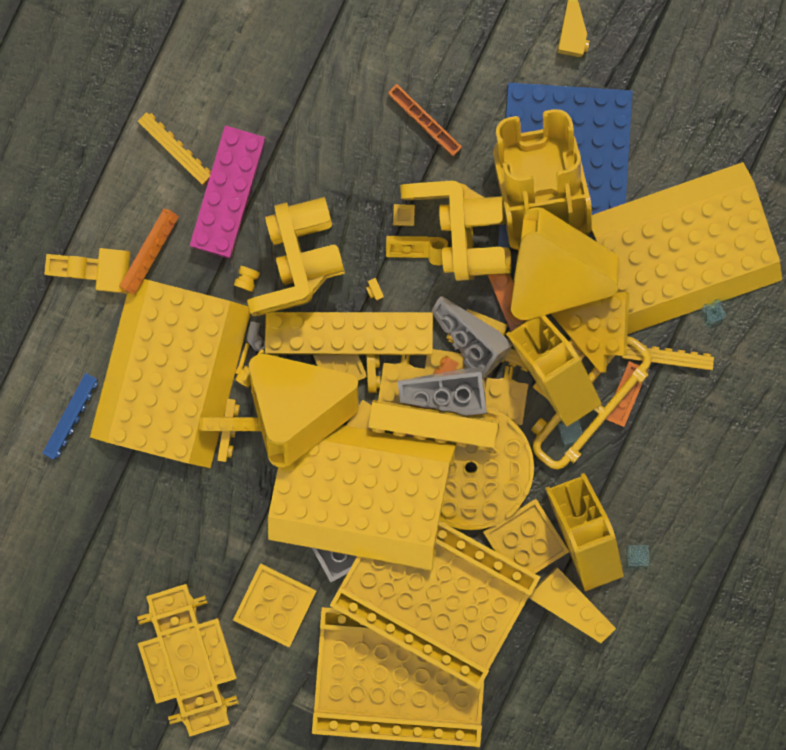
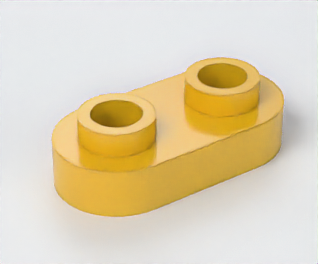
[367,355,380,393]

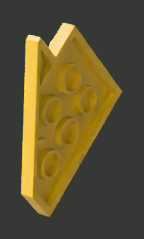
[551,292,629,372]

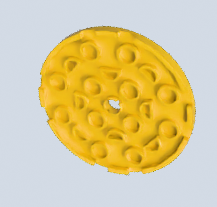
[426,407,534,530]

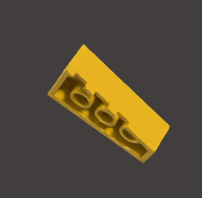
[528,567,616,643]

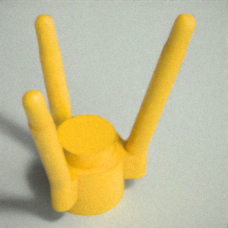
[235,343,279,387]

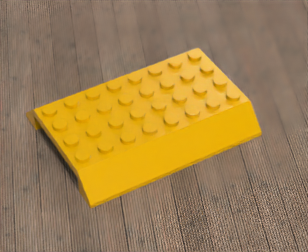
[591,162,782,334]
[90,279,250,468]
[268,425,456,570]
[330,521,540,690]
[312,607,484,747]

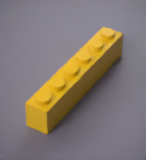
[368,400,498,450]

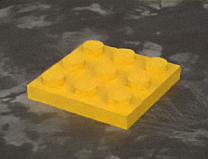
[483,499,569,574]
[233,563,317,647]

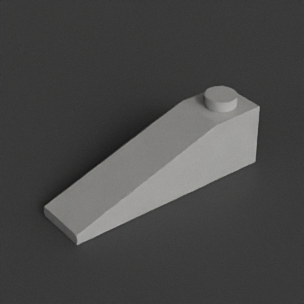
[431,296,513,378]
[397,367,487,415]

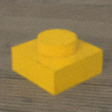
[393,204,415,227]
[366,278,384,301]

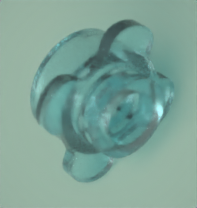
[702,300,726,324]

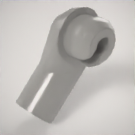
[247,321,265,351]

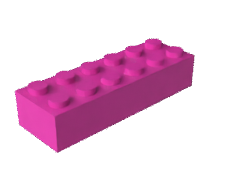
[190,126,267,259]

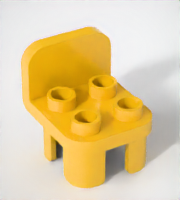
[493,109,592,250]
[400,181,511,281]
[247,197,345,317]

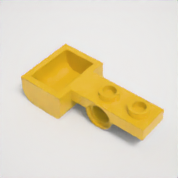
[44,248,131,294]

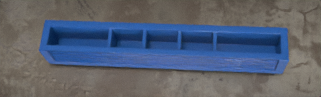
[42,373,99,459]

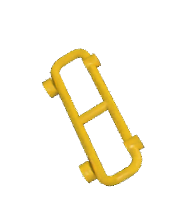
[531,337,652,469]

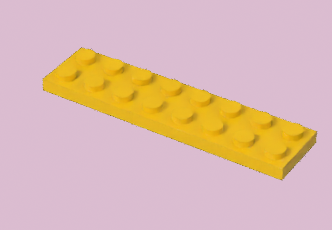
[265,312,433,355]

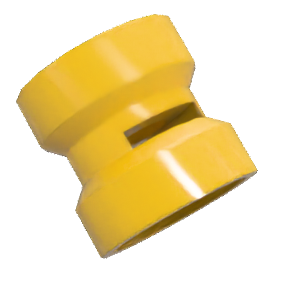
[234,266,260,292]

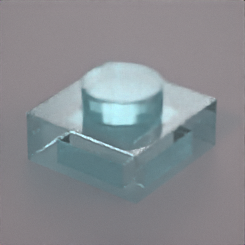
[557,420,583,445]
[627,545,649,566]

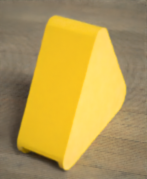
[511,207,619,320]
[506,315,602,427]
[249,354,359,467]
[545,473,624,591]

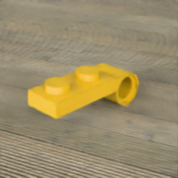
[386,236,448,265]

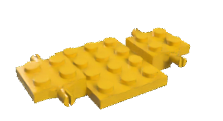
[378,349,528,425]
[137,584,239,737]

